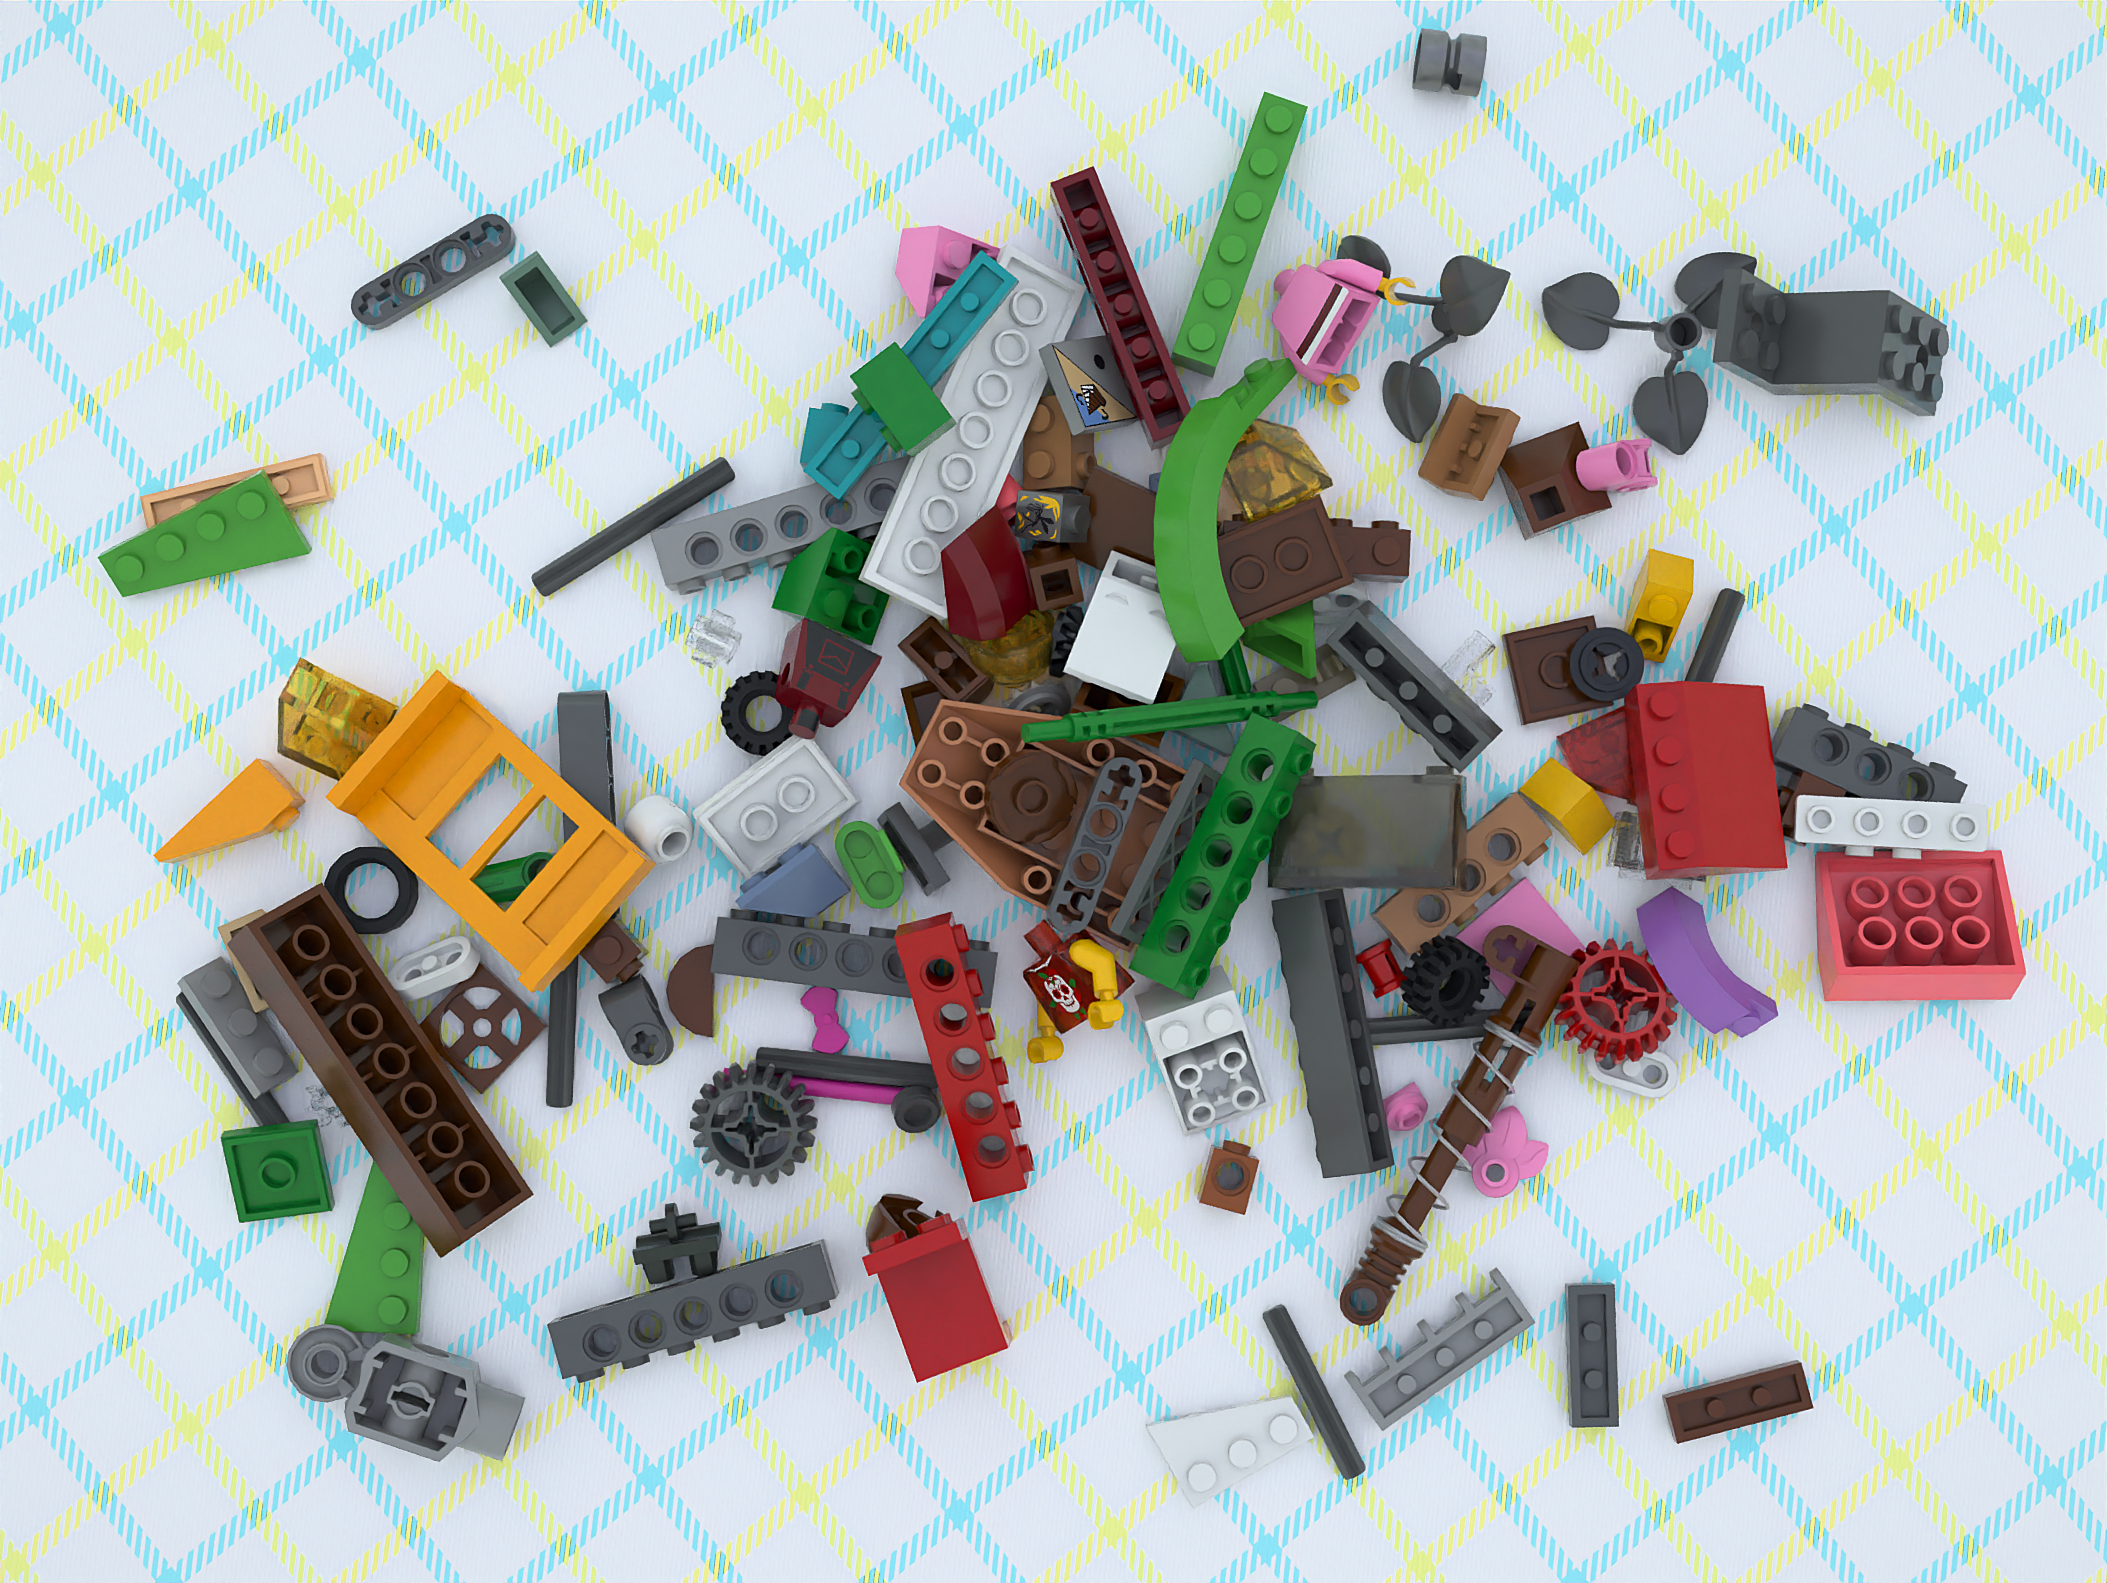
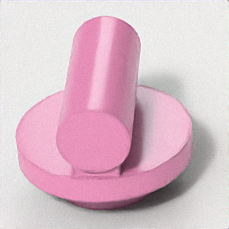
[1383,1081,1428,1131]

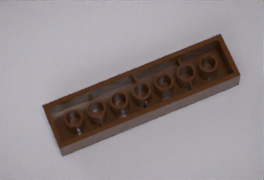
[227,882,534,1258]

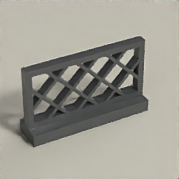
[1109,758,1253,952]

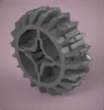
[690,1059,818,1188]

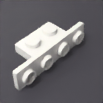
[1794,795,1988,860]

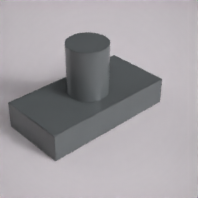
[876,801,953,897]

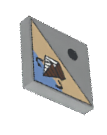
[1038,335,1139,436]

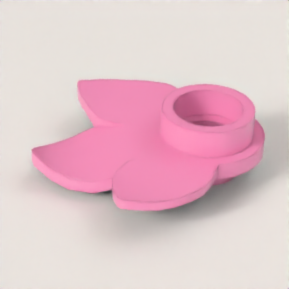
[1461,1105,1549,1198]

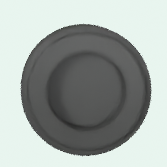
[891,1085,940,1133]

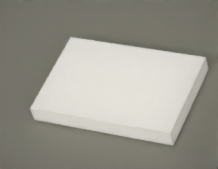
[692,734,860,881]

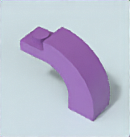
[1636,886,1779,1038]

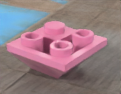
[895,225,1000,319]

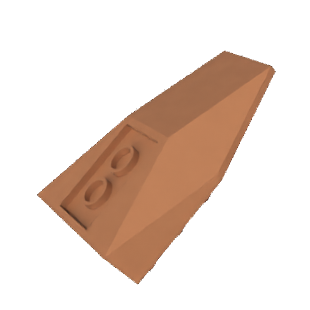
[898,699,1202,953]

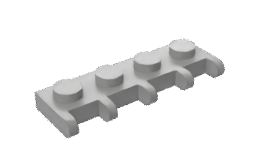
[1343,1267,1536,1431]

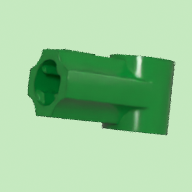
[473,852,556,905]

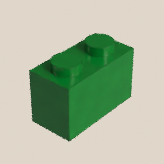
[850,342,957,458]

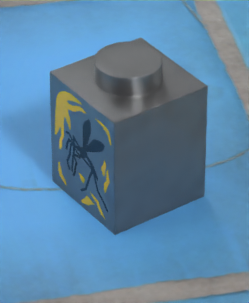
[1014,490,1091,542]

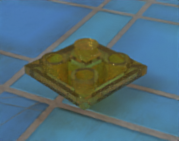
[1221,418,1333,523]
[277,657,399,781]

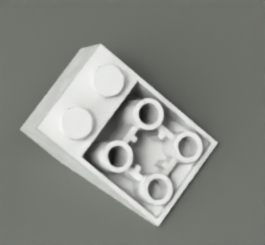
[1063,550,1176,705]
[1134,964,1272,1137]

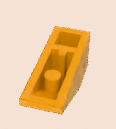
[153,758,306,864]

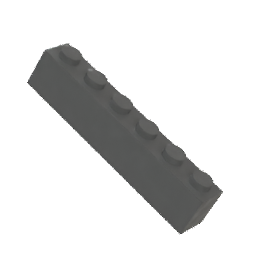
[1271,888,1395,1178]

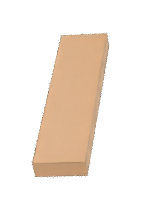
[140,453,334,529]

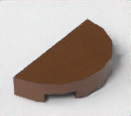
[666,944,715,1038]

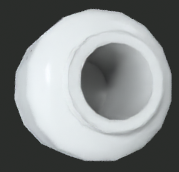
[624,794,694,864]

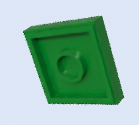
[220,1119,335,1223]

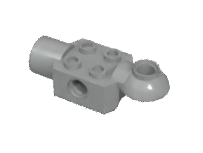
[286,1324,525,1462]

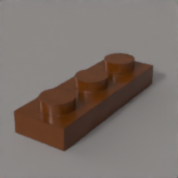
[1662,1360,1814,1444]

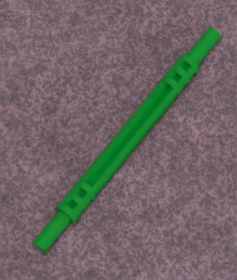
[1021,690,1318,743]

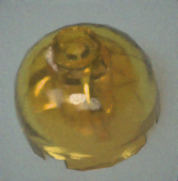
[963,608,1055,688]

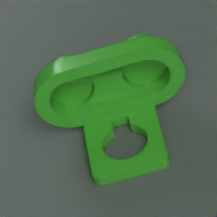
[835,821,907,909]

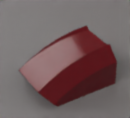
[940,505,1037,641]

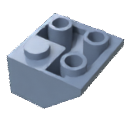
[735,842,851,918]

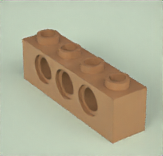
[1370,792,1553,957]

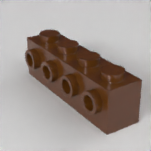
[1220,513,1411,583]

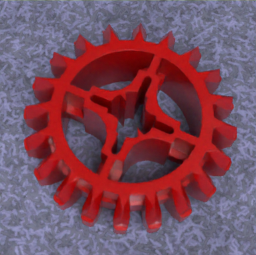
[1554,938,1678,1065]

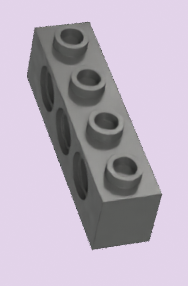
[1771,703,1968,803]

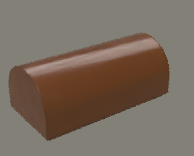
[897,616,994,705]

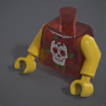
[1023,919,1135,1064]

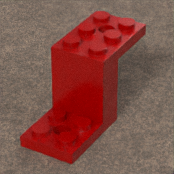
[862,1213,1013,1383]

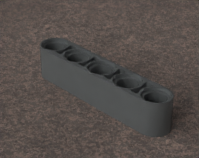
[557,690,620,917]

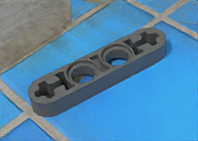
[351,214,516,330]
[1046,757,1143,934]

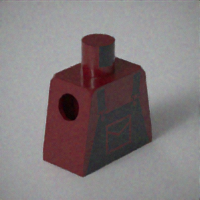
[775,617,882,739]

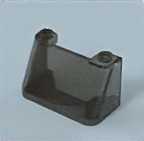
[1268,766,1467,891]

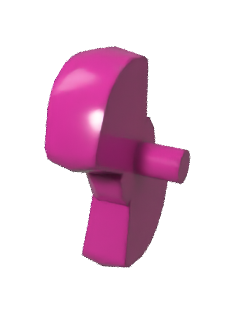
[800,986,850,1054]

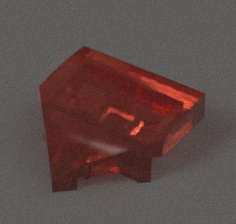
[1556,705,1637,807]

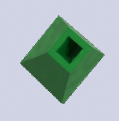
[771,527,890,646]

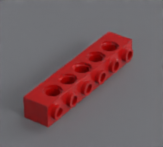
[894,911,1035,1203]

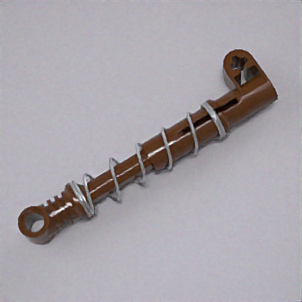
[1339,925,1580,1326]

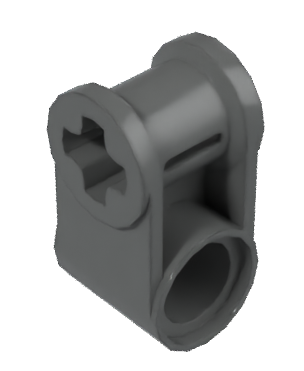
[598,973,674,1066]

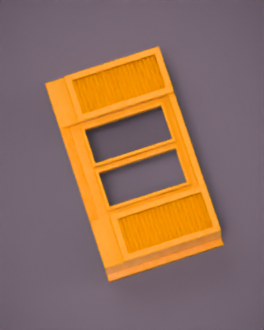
[325,670,656,993]

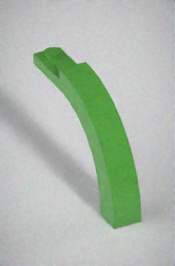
[1154,358,1297,663]

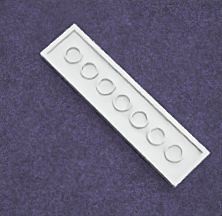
[858,244,1087,620]

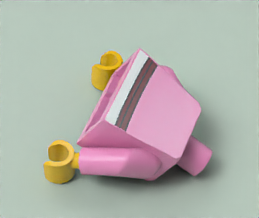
[1272,259,1416,405]

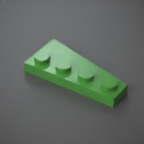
[97,469,312,597]
[324,1160,425,1334]

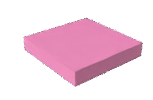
[1454,877,1586,999]

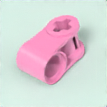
[1576,438,1658,493]

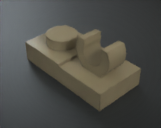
[1252,643,1356,723]

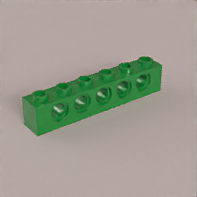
[1128,712,1317,1000]

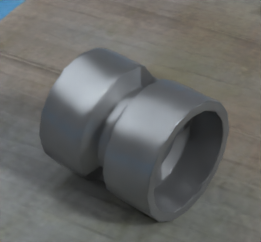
[1412,28,1487,97]

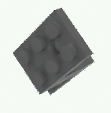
[1712,268,1949,416]

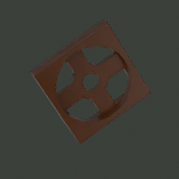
[419,962,549,1094]

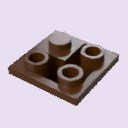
[1497,421,1612,541]

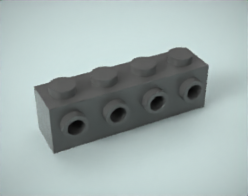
[1326,600,1503,773]

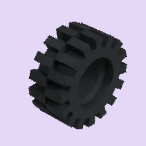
[720,670,794,756]
[1400,935,1490,1028]

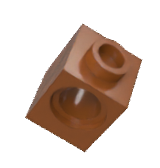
[1197,1139,1260,1215]

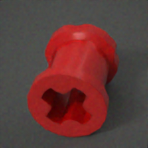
[1355,938,1408,999]

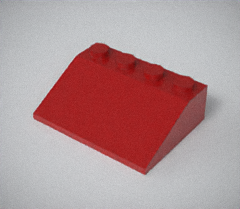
[1624,681,1788,880]

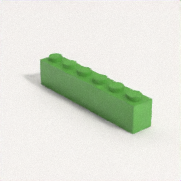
[1171,91,1308,378]

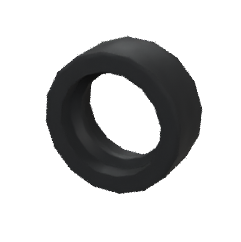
[324,847,419,934]

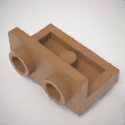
[1418,393,1521,501]
[1023,395,1098,492]

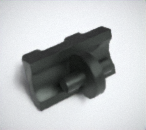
[632,1202,722,1285]

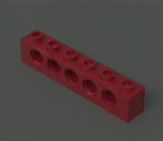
[1050,166,1191,451]

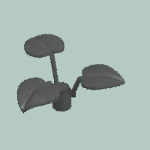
[1336,235,1511,443]
[1541,252,1757,455]

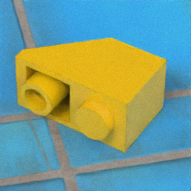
[1623,548,1694,663]

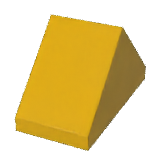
[1517,757,1617,856]

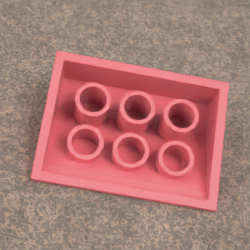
[1815,850,2026,1001]

